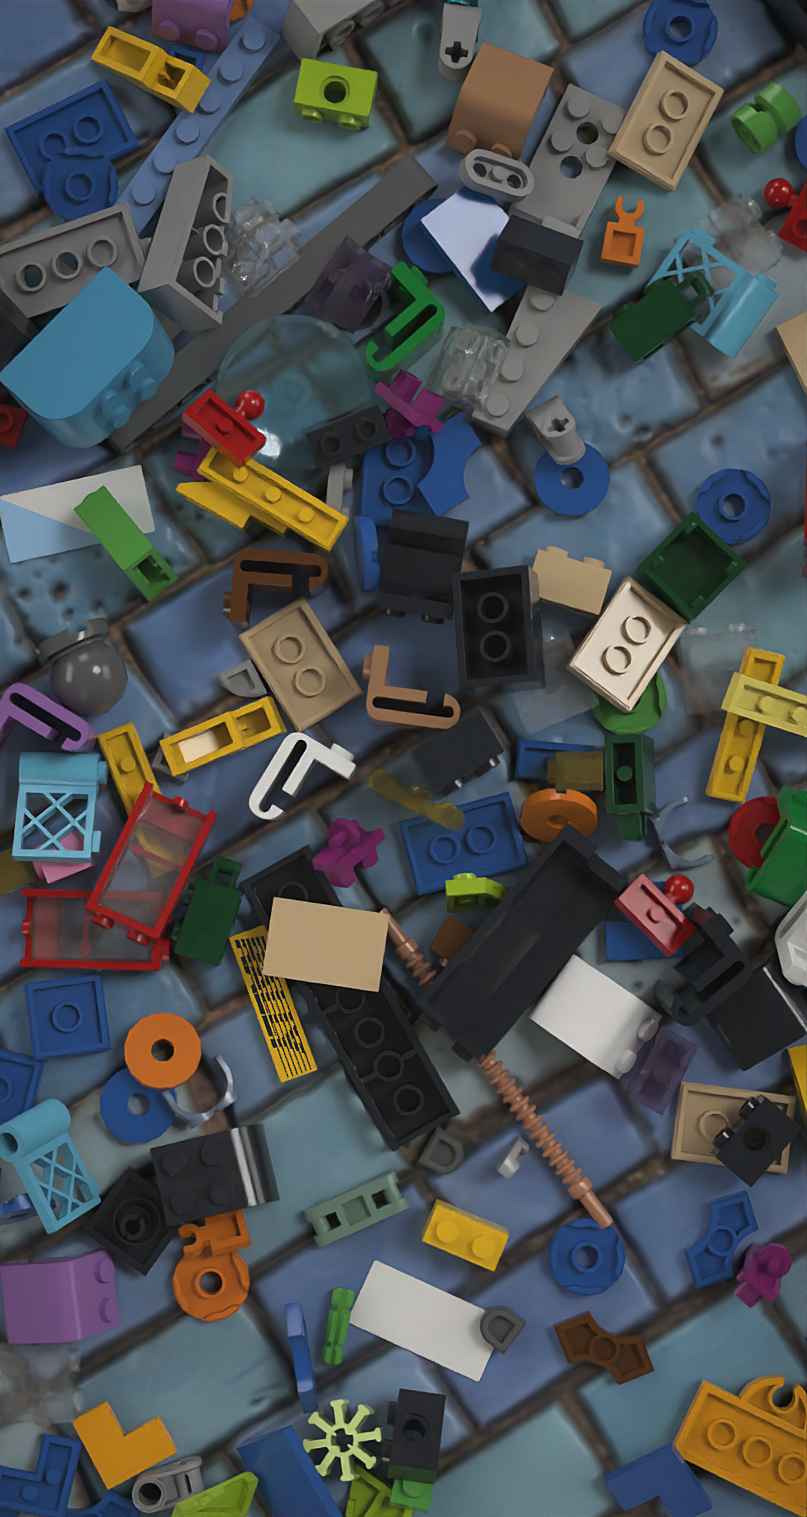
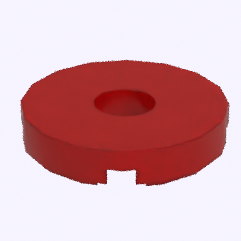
[727,796,781,869]

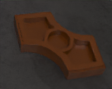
[553,1310,655,1385]

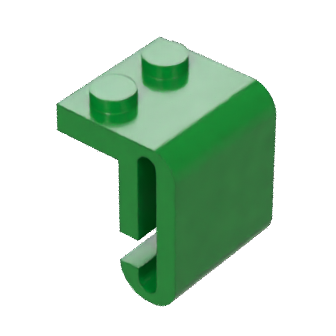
[366,261,445,385]
[745,786,807,909]

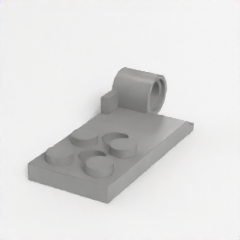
[507,83,628,239]
[0,202,154,320]

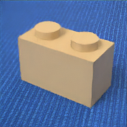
[532,546,612,619]

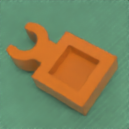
[600,196,645,269]
[178,1210,251,1258]

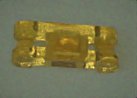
[367,769,465,831]

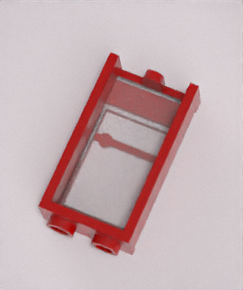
[85,781,217,947]
[20,888,172,971]

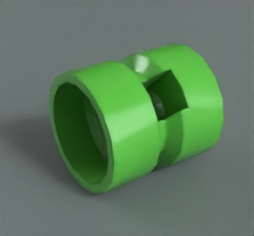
[729,82,803,155]

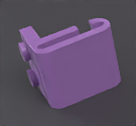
[152,0,235,53]
[0,683,98,753]
[0,1248,121,1344]

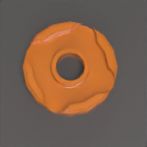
[520,788,598,843]
[124,1013,201,1091]
[172,1246,251,1322]

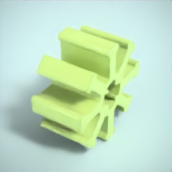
[303,1399,386,1481]

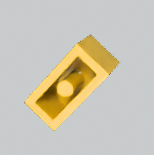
[421,1198,509,1272]

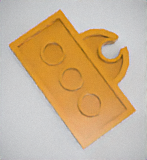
[673,1374,807,1517]

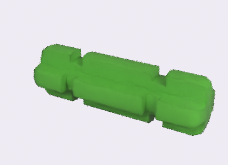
[320,1287,355,1365]

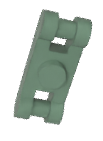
[303,1170,410,1247]

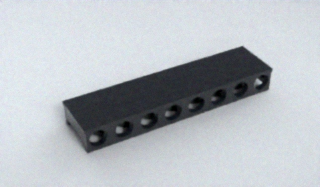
[241,844,461,1152]

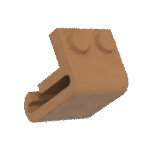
[444,41,555,161]
[362,644,460,733]

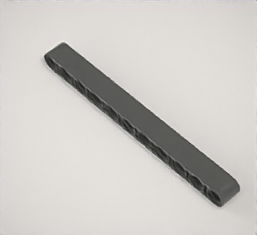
[108,156,439,454]

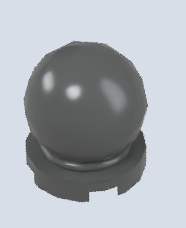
[34,618,128,716]

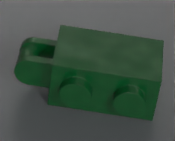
[608,270,716,364]
[604,733,656,843]
[170,855,244,966]

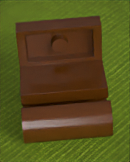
[223,548,330,630]

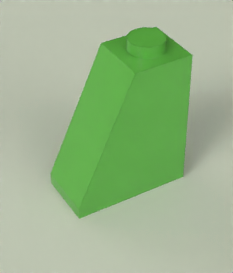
[74,485,179,602]

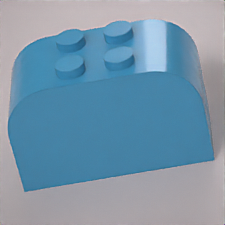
[0,266,174,448]

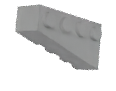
[280,0,401,62]
[137,154,234,334]
[471,284,603,439]

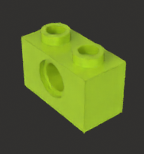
[294,58,378,130]

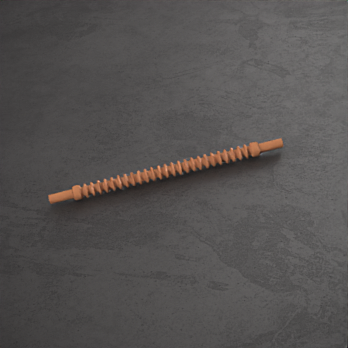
[379,908,613,1230]

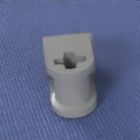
[438,3,482,83]
[523,395,586,465]
[132,1456,208,1513]

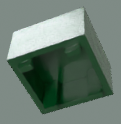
[634,511,748,624]

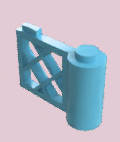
[642,226,780,359]
[12,751,108,863]
[0,1098,102,1234]

